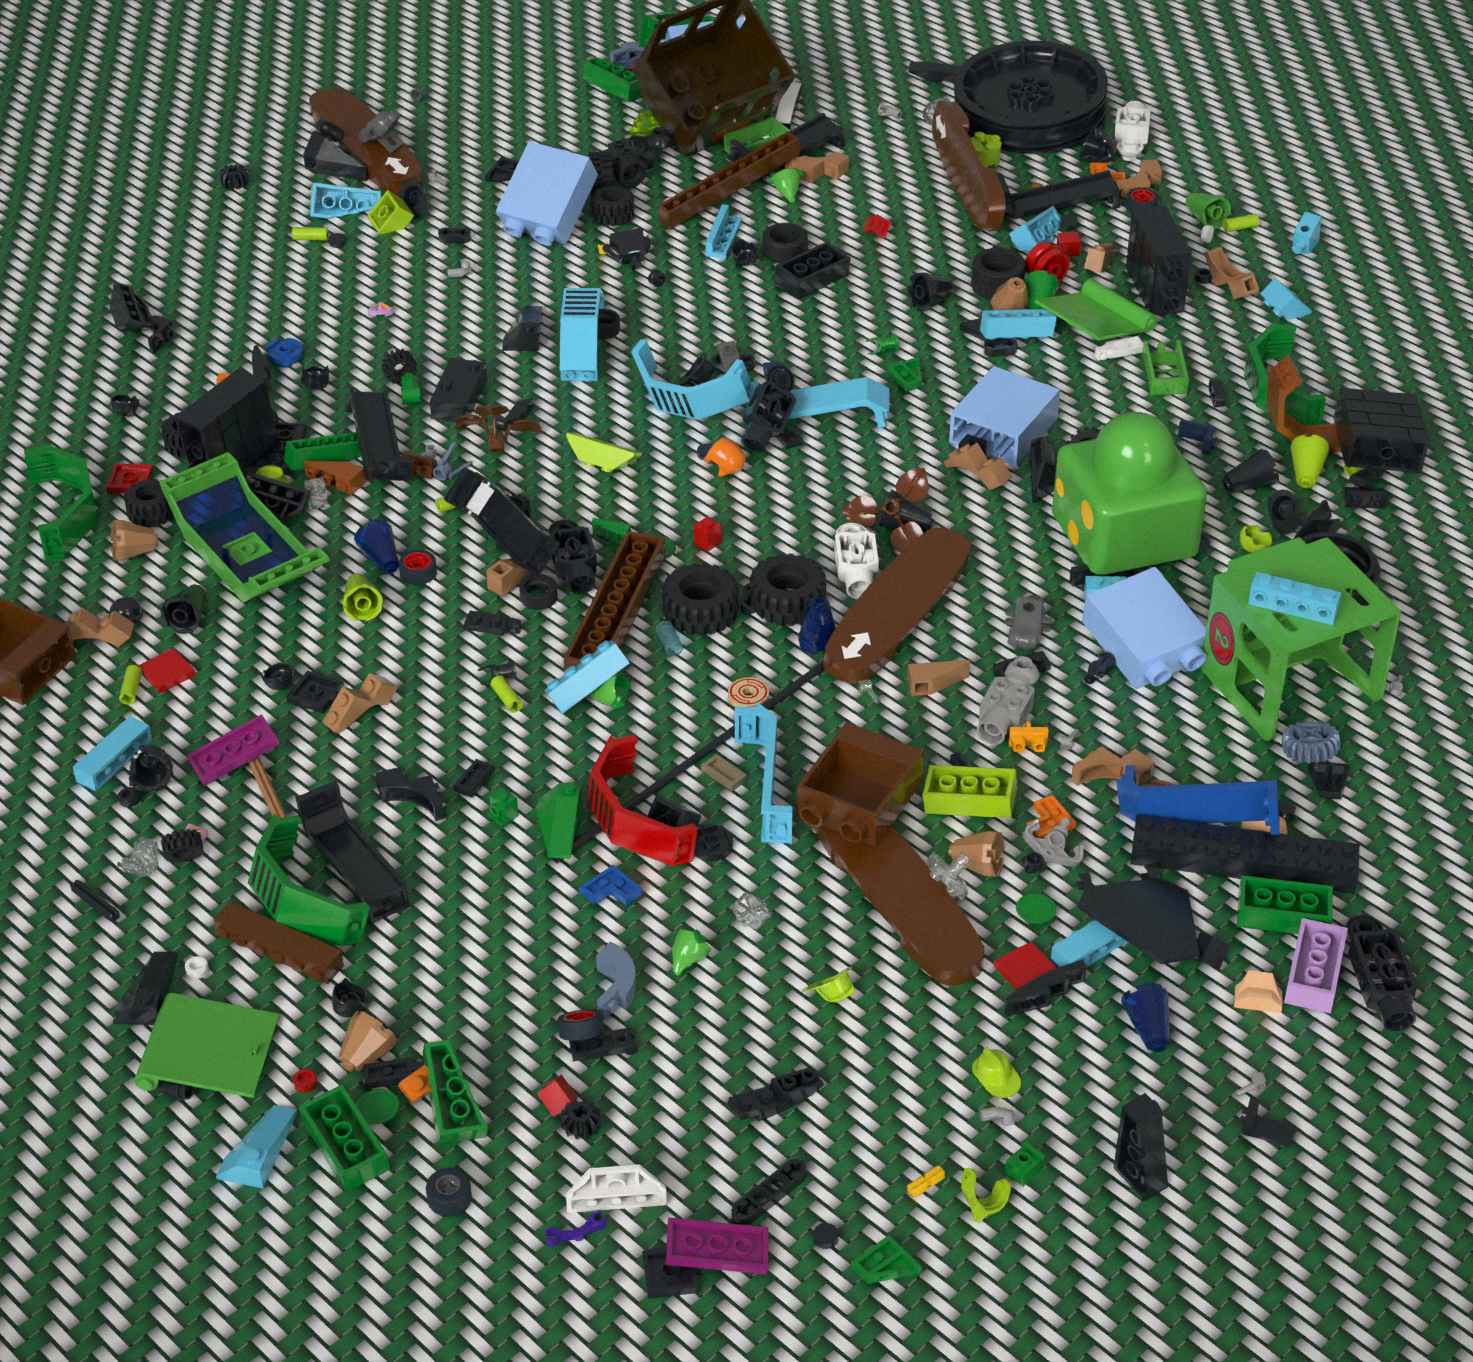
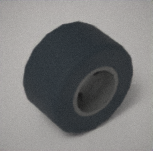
[426,1168,472,1217]

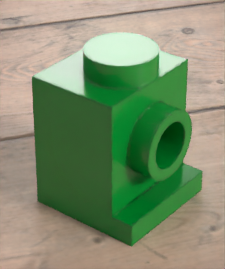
[487,787,518,827]
[1005,1141,1044,1187]

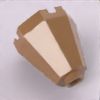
[990,277,1029,310]
[111,520,158,561]
[949,831,1005,877]
[338,1011,398,1072]

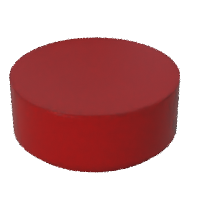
[293,1069,318,1093]

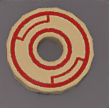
[728,677,769,707]

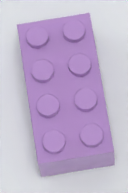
[1284,918,1348,1013]

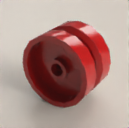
[1025,241,1070,283]

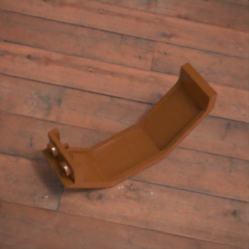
[1267,355,1341,453]

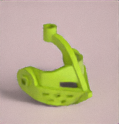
[961,1168,1011,1223]

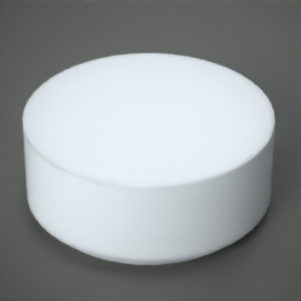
[1201,225,1214,243]
[185,956,209,979]

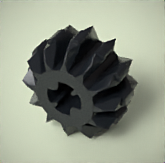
[220,164,248,190]
[560,1098,601,1140]

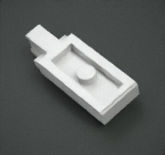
[1094,336,1143,360]

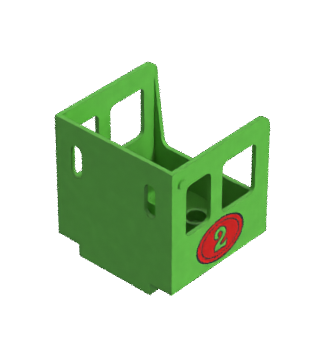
[1200,537,1401,741]

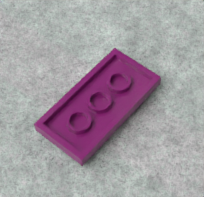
[186,714,280,786]
[665,1217,768,1274]

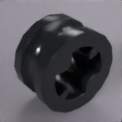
[648,269,666,287]
[739,354,755,371]

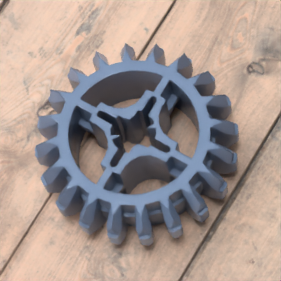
[1282,720,1340,764]

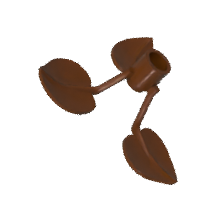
[455,405,542,453]
[842,468,929,552]

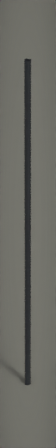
[552,661,825,864]

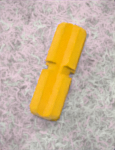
[907,1166,945,1198]

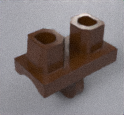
[402,451,437,479]

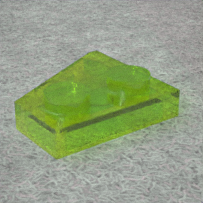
[629,111,660,136]

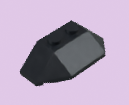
[110,281,152,332]
[1030,437,1057,503]
[236,470,311,524]

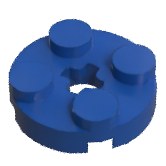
[267,338,304,368]

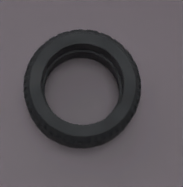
[762,223,808,263]

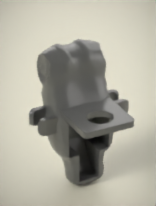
[359,110,404,153]
[1005,595,1052,650]

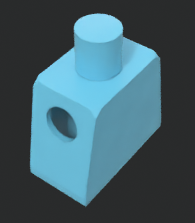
[1292,211,1322,254]

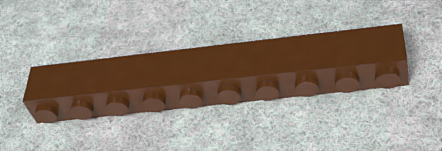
[658,131,799,230]

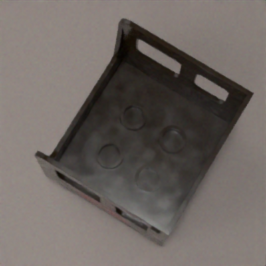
[632,0,796,157]

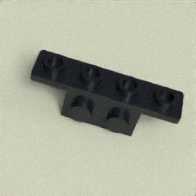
[1293,500,1342,539]

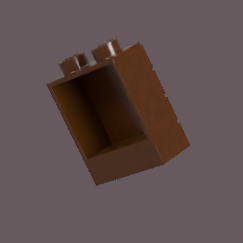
[0,598,76,705]
[796,722,924,846]

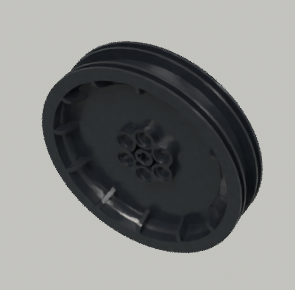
[954,41,1108,153]

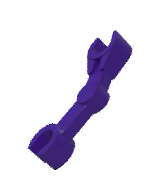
[545,1210,607,1247]

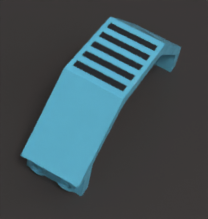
[560,288,605,381]
[631,340,753,420]

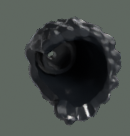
[1079,127,1117,163]
[129,744,173,792]

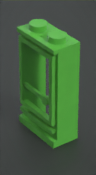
[724,117,791,153]
[1142,340,1189,395]

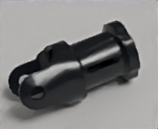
[1084,652,1116,684]
[478,660,516,685]

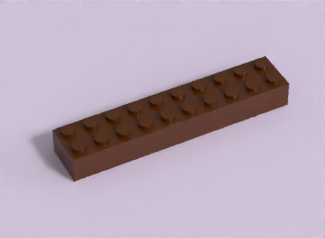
[564,531,665,672]

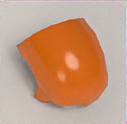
[704,437,745,477]

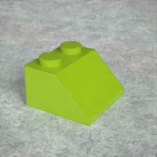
[367,190,414,235]

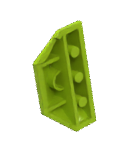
[566,432,642,472]

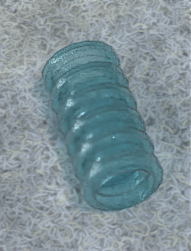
[655,621,683,657]

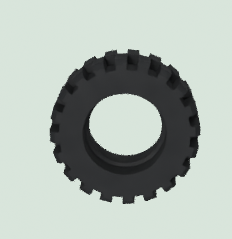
[750,553,826,626]
[662,563,739,636]

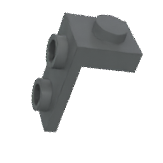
[714,341,740,374]

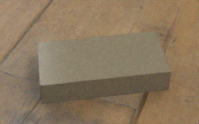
[701,754,747,792]

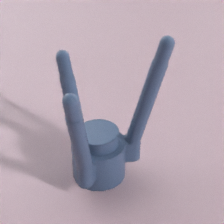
[433,442,473,481]

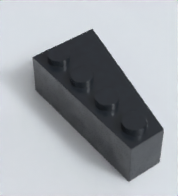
[1113,1093,1168,1201]

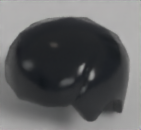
[731,239,758,266]
[110,394,140,416]
[109,596,143,623]
[261,663,294,690]

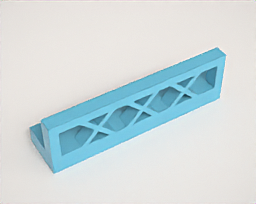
[706,204,742,259]

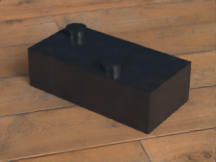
[774,242,851,299]
[429,358,487,422]

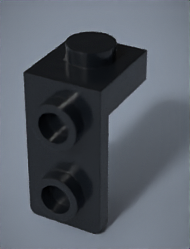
[148,315,174,354]
[1240,1098,1295,1146]

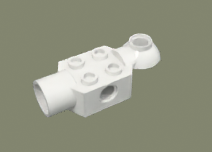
[1114,101,1151,161]
[834,523,879,599]

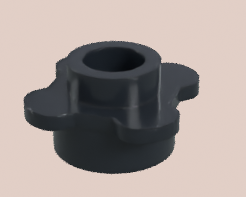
[1021,852,1046,873]

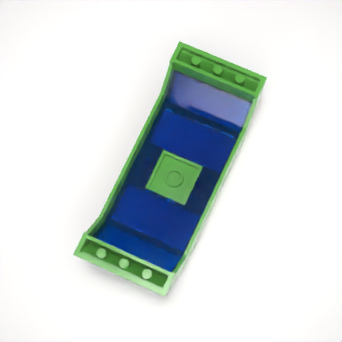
[159,452,330,603]

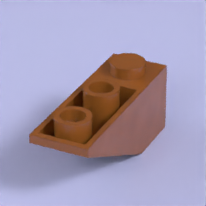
[304,461,366,495]

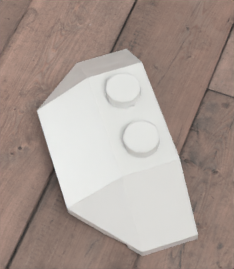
[566,1164,667,1213]

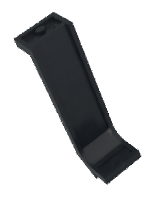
[727,113,845,178]
[997,170,1120,219]
[345,388,413,481]
[444,467,560,574]
[295,781,411,924]

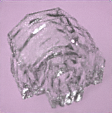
[117,836,159,877]

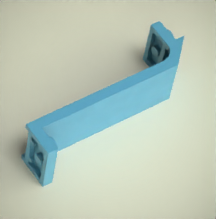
[750,377,890,428]
[735,702,793,843]

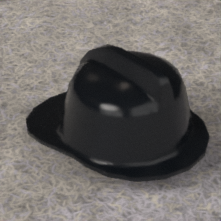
[400,180,428,218]
[677,352,715,386]
[1267,489,1302,534]

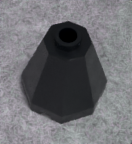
[907,272,953,311]

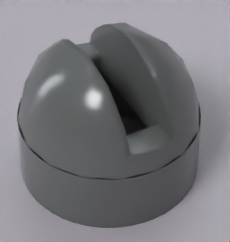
[410,88,425,102]

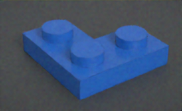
[579,865,643,906]

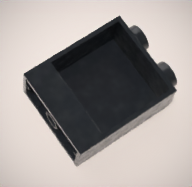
[1126,206,1192,315]
[175,368,279,489]
[1333,388,1430,473]

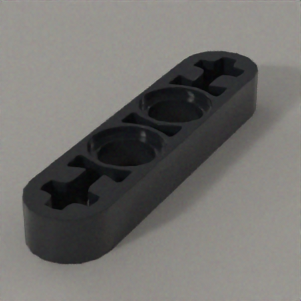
[731,1159,807,1225]

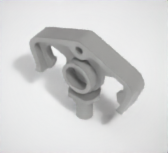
[1022,817,1084,867]

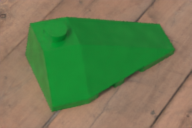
[536,782,582,859]

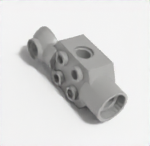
[976,656,1039,745]

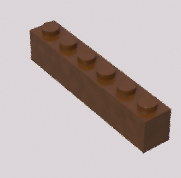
[213,902,344,984]

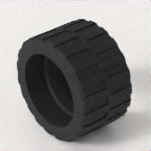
[971,247,1026,300]

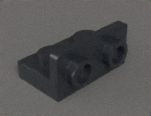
[1343,487,1387,509]

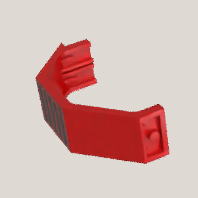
[587,734,697,866]

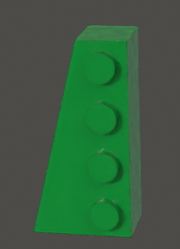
[583,57,642,102]
[423,1040,488,1145]

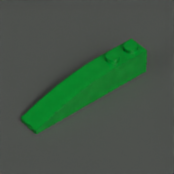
[284,432,398,471]

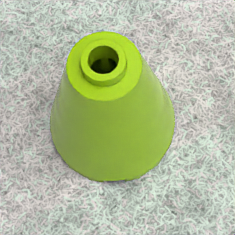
[1291,434,1329,488]
[342,573,383,621]

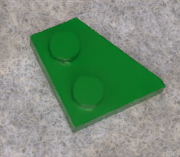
[887,357,922,392]
[851,1235,922,1284]

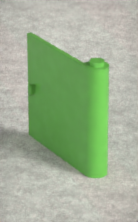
[1035,278,1157,341]
[134,993,279,1098]

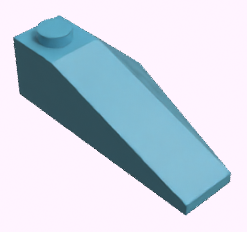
[310,183,381,219]
[1009,206,1061,252]
[216,1105,298,1188]

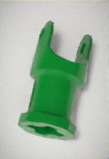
[866,334,899,355]

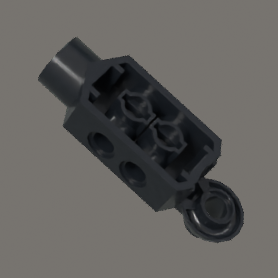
[1346,915,1418,1031]

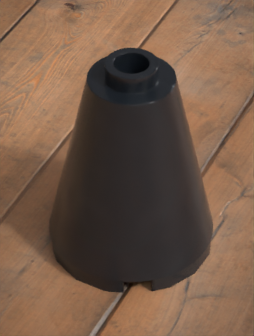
[1222,449,1279,492]
[878,489,934,533]
[161,584,206,634]

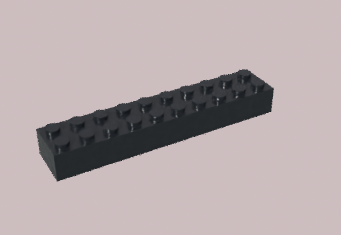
[1130,815,1360,894]

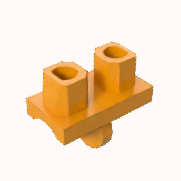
[1008,721,1049,752]

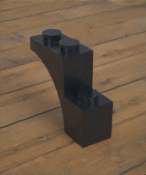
[375,767,446,821]

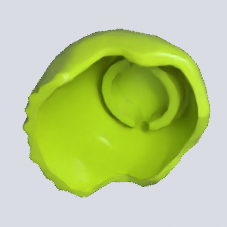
[1239,525,1273,553]

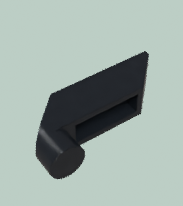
[496,398,534,430]

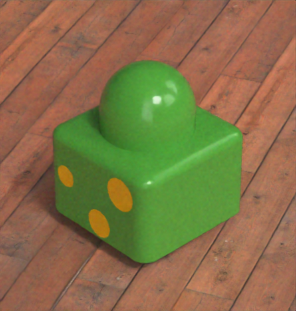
[1052,412,1207,575]

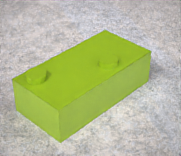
[923,765,1017,818]

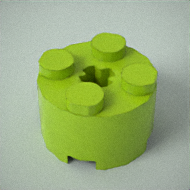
[970,132,1001,168]

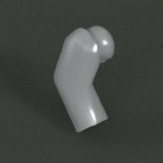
[877,105,902,119]
[448,261,471,278]
[979,1107,1015,1126]

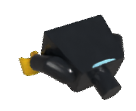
[598,227,652,270]

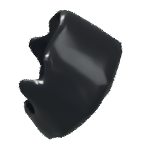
[300,366,329,389]
[331,978,368,1017]

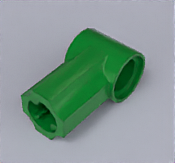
[401,373,421,405]

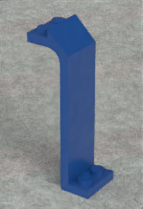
[1116,765,1280,835]

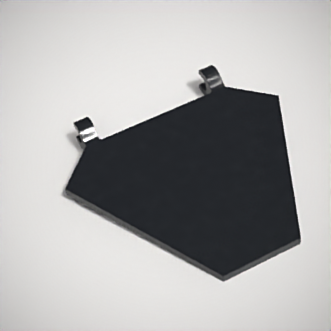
[1074,864,1200,964]

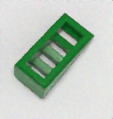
[592,518,631,546]

